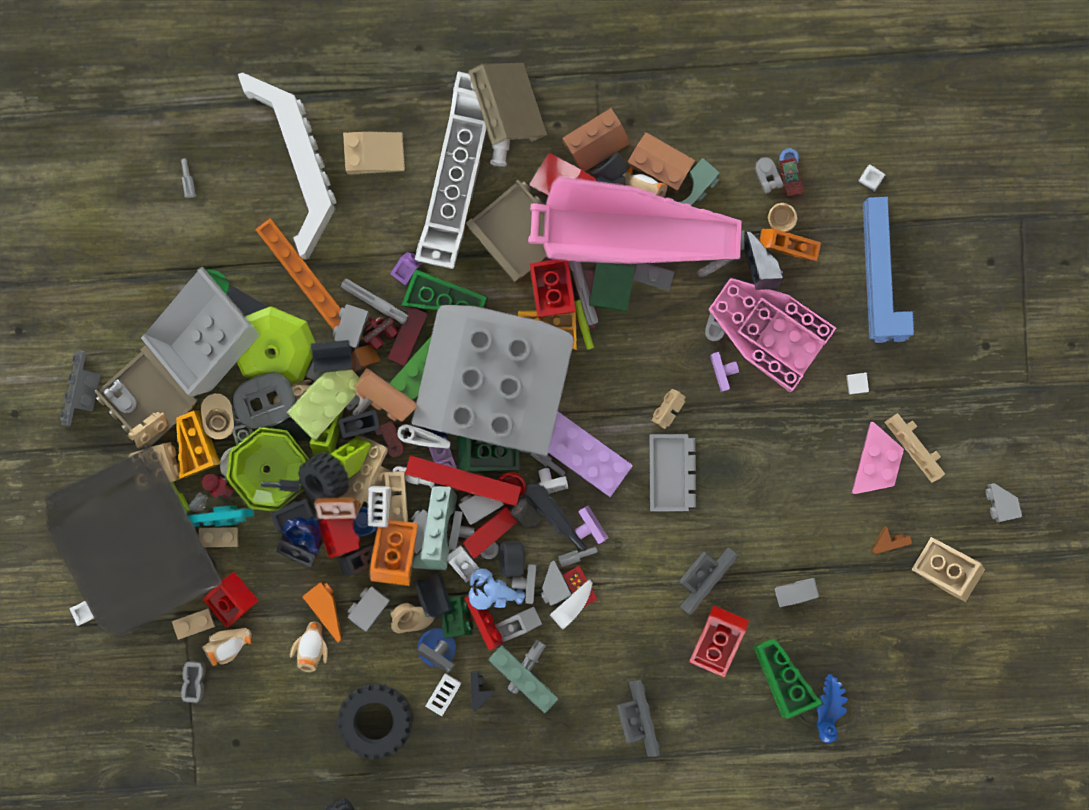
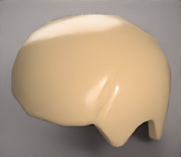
[768,203,798,232]

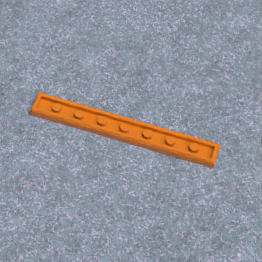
[255,218,363,341]

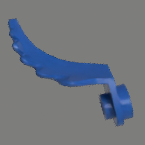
[816,674,848,743]

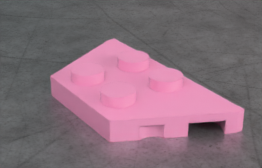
[852,422,904,494]

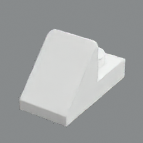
[448,546,480,582]

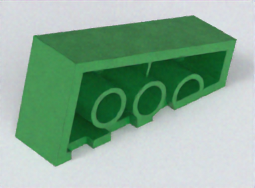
[402,269,489,310]
[753,639,822,719]

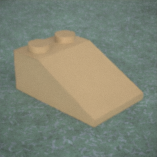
[343,132,405,175]
[912,537,985,602]

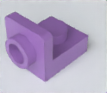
[390,252,422,285]

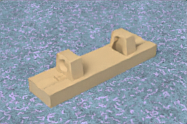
[884,413,945,483]
[385,471,408,522]

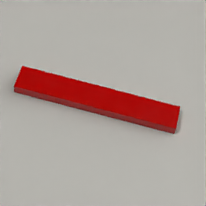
[405,456,522,506]

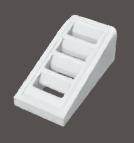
[368,486,391,527]
[426,673,462,716]

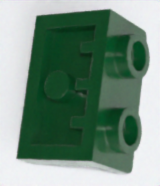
[441,596,474,639]

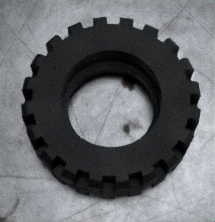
[337,683,413,760]

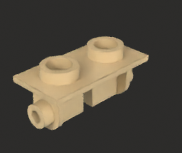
[651,389,686,429]
[128,412,168,448]

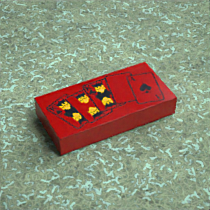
[563,566,598,607]

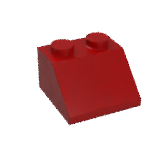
[317,518,360,559]
[202,572,258,629]

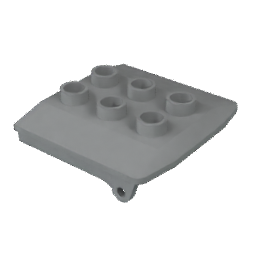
[412,305,574,456]

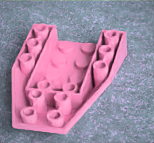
[708,278,836,392]

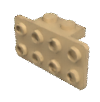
[339,436,391,512]

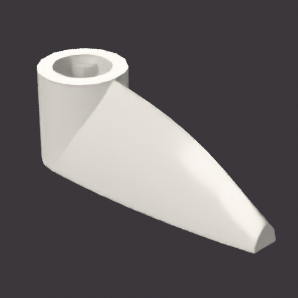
[397,425,451,448]
[550,579,592,629]

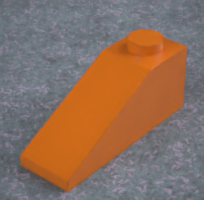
[759,229,821,261]
[302,582,342,642]

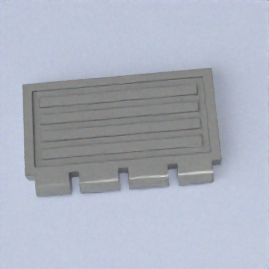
[649,434,696,511]

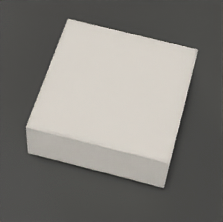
[859,164,885,191]
[847,373,869,394]
[70,600,96,626]

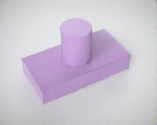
[710,352,739,392]
[575,505,609,544]

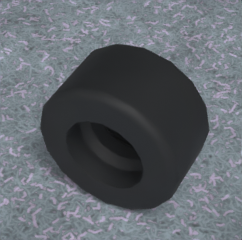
[592,152,629,181]
[499,541,525,577]

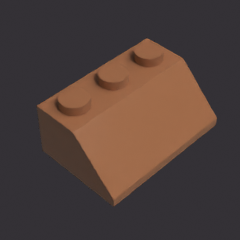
[562,108,631,172]
[627,133,695,193]
[353,368,417,422]

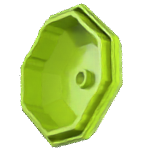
[237,306,316,386]
[226,427,309,511]

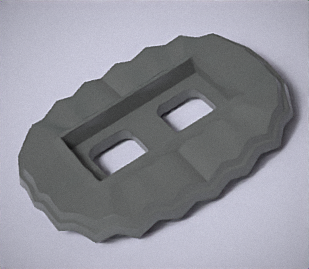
[233,372,296,430]

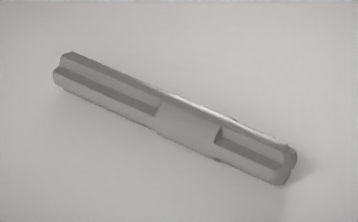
[568,260,598,325]
[341,279,409,324]

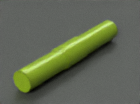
[574,300,594,350]

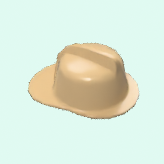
[201,394,234,439]
[390,603,435,633]

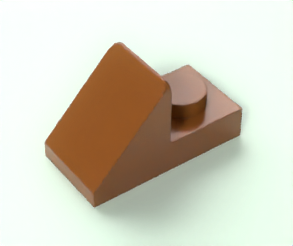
[352,344,380,372]
[871,527,912,554]

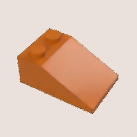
[370,519,418,586]

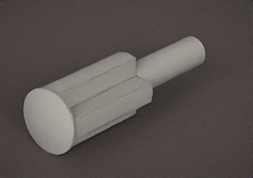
[181,159,196,198]
[530,452,565,476]
[558,547,598,567]

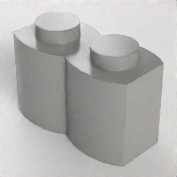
[181,661,206,702]

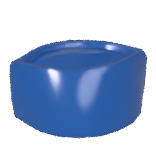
[352,507,377,536]

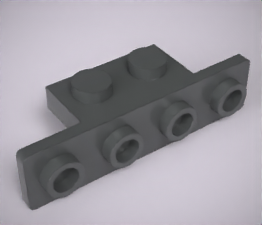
[60,350,101,427]
[679,548,738,615]
[617,680,660,757]

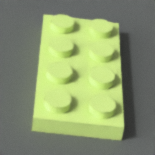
[287,370,359,439]

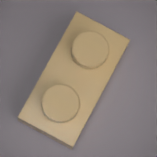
[199,527,239,547]
[172,609,216,640]

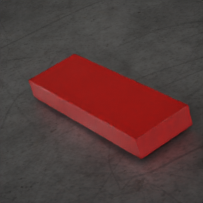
[461,507,517,559]

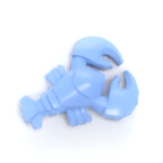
[469,569,525,609]

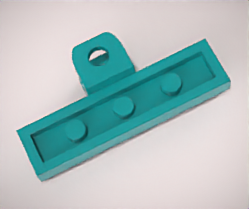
[179,505,254,527]

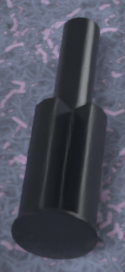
[260,480,300,492]

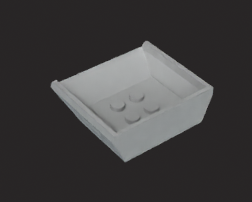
[141,267,259,396]

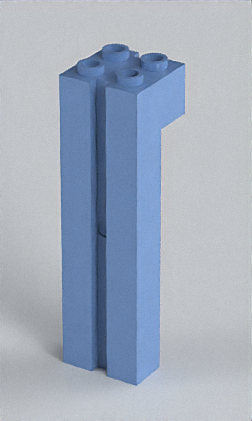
[863,197,914,343]

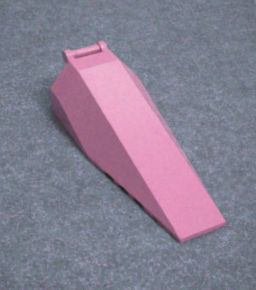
[528,177,742,263]

